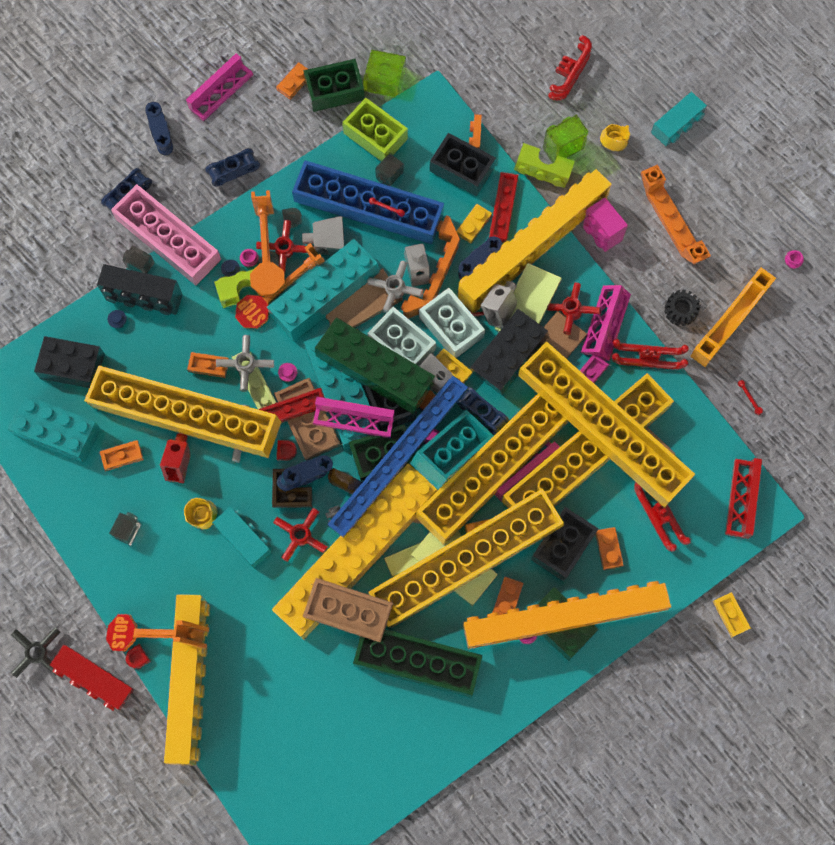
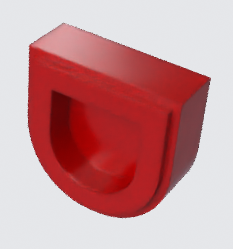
[277,440,297,461]
[125,644,151,669]

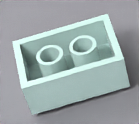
[419,288,485,358]
[368,307,436,366]

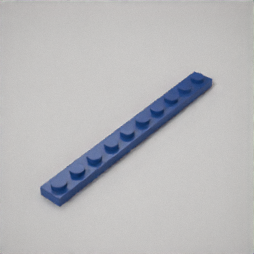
[327,376,468,538]

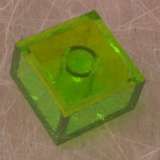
[363,49,406,97]
[542,114,588,163]

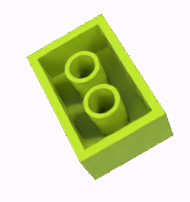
[342,98,408,164]

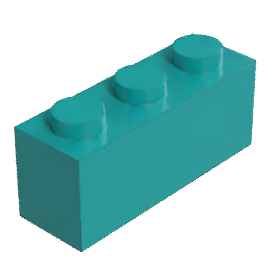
[651,91,707,146]
[212,507,272,568]

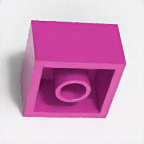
[583,198,628,252]

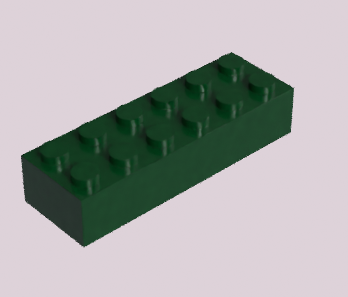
[315,317,435,415]
[353,629,483,698]

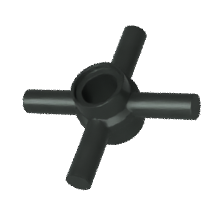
[11,627,61,678]

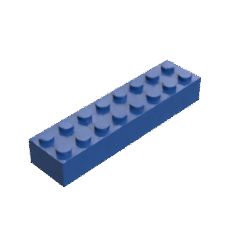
[292,160,444,245]

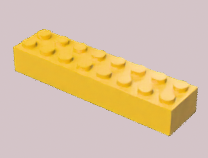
[164,595,210,766]

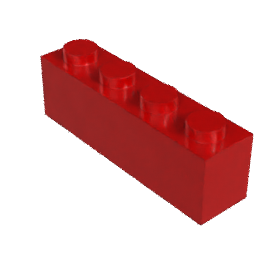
[50,644,134,711]

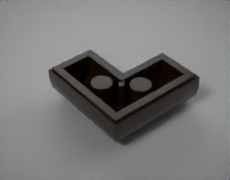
[272,468,313,508]
[328,468,363,495]

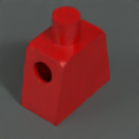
[160,433,190,483]

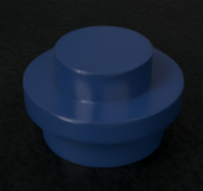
[221,260,240,277]
[107,310,127,328]

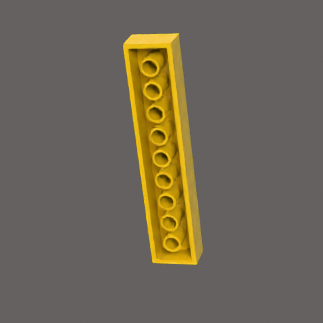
[458,169,612,313]
[518,342,695,508]
[84,366,281,458]
[502,373,674,509]
[416,394,569,545]
[272,463,438,640]
[369,488,564,628]

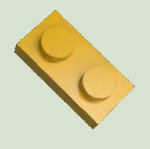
[456,204,492,244]
[436,348,472,384]
[713,592,751,638]

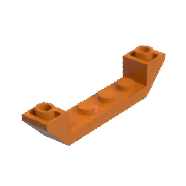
[641,165,711,264]
[401,215,460,318]

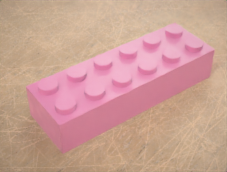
[111,184,221,286]

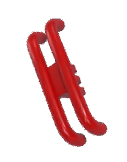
[548,35,592,101]
[612,339,689,369]
[634,482,691,552]

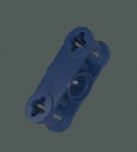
[145,102,174,156]
[205,148,260,187]
[101,168,152,216]
[458,236,502,280]
[456,387,510,435]
[277,455,333,491]

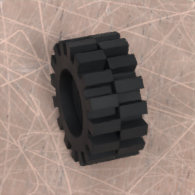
[664,290,701,326]

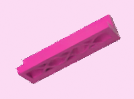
[186,53,253,121]
[581,285,631,361]
[313,397,395,438]
[495,441,560,502]

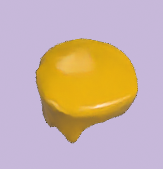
[600,124,630,151]
[184,498,218,529]

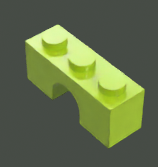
[514,143,575,188]
[214,267,262,308]

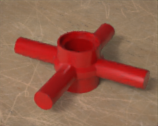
[256,220,307,275]
[547,283,601,335]
[273,508,328,562]

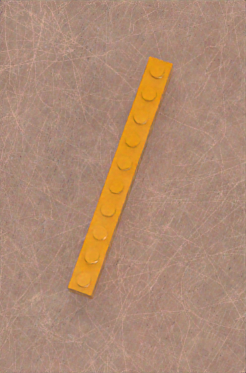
[463,581,671,649]

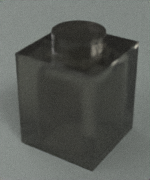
[375,153,404,186]
[122,245,155,274]
[109,512,141,545]

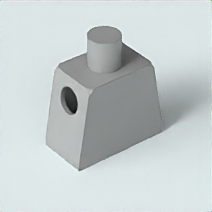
[302,216,344,255]
[404,244,430,287]
[481,281,517,329]
[420,353,453,393]

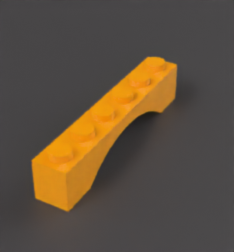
[690,267,776,367]

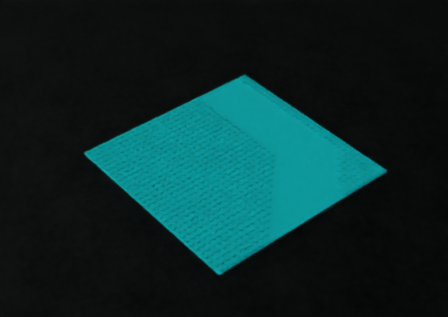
[0,71,804,845]

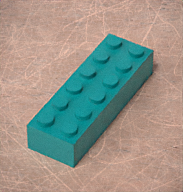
[267,239,380,342]
[304,335,379,451]

